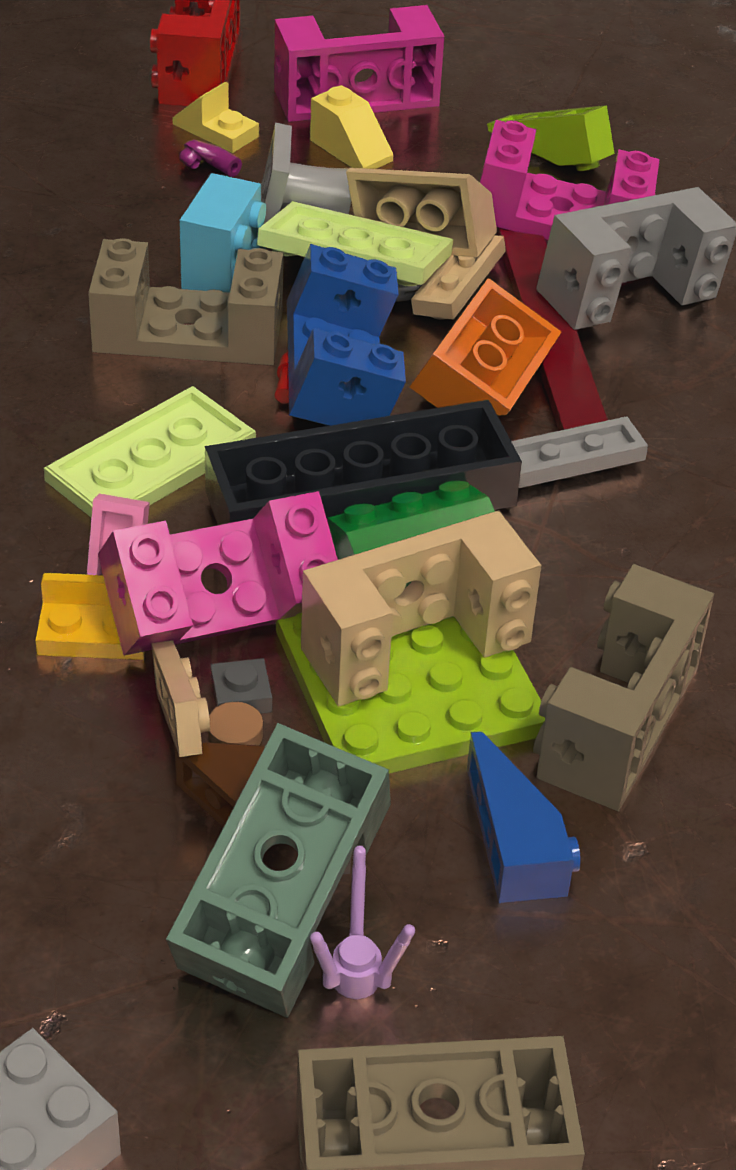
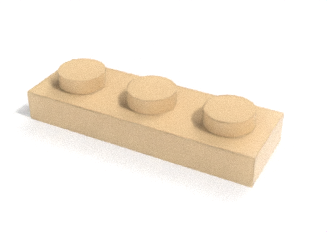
[411,235,506,320]
[151,640,210,757]

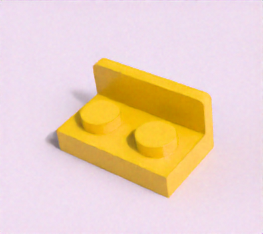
[35,573,145,660]

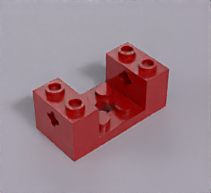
[150,0,240,106]

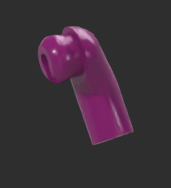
[179,139,242,177]

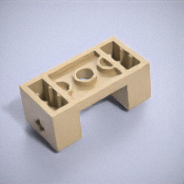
[301,510,541,707]

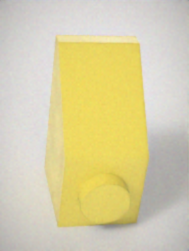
[310,85,393,169]

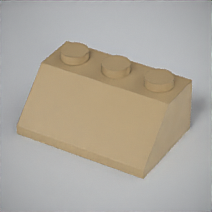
[346,168,497,257]

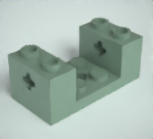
[166,723,391,1018]

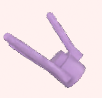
[310,845,415,999]

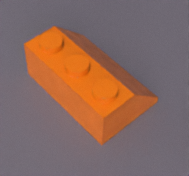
[409,278,561,415]

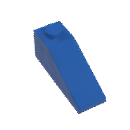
[467,731,580,903]

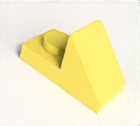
[172,82,259,153]

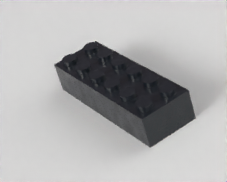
[205,400,522,526]

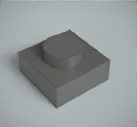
[211,658,272,714]

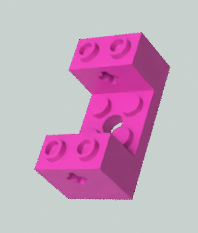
[274,5,445,122]
[480,120,660,239]
[98,491,338,656]

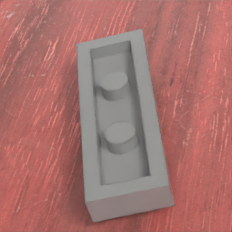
[511,416,648,488]

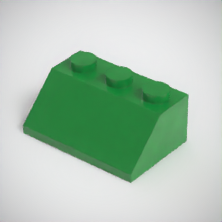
[328,481,495,588]

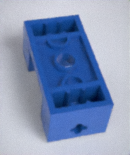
[287,244,406,426]

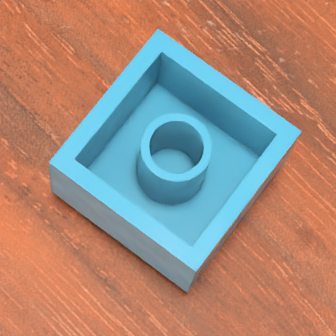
[180,173,266,292]

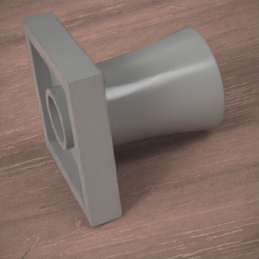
[261,123,351,224]

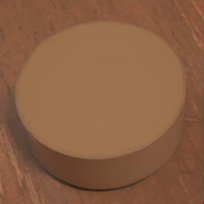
[207,702,263,745]

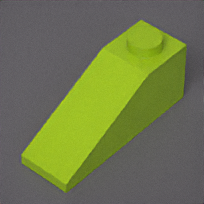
[487,105,615,171]

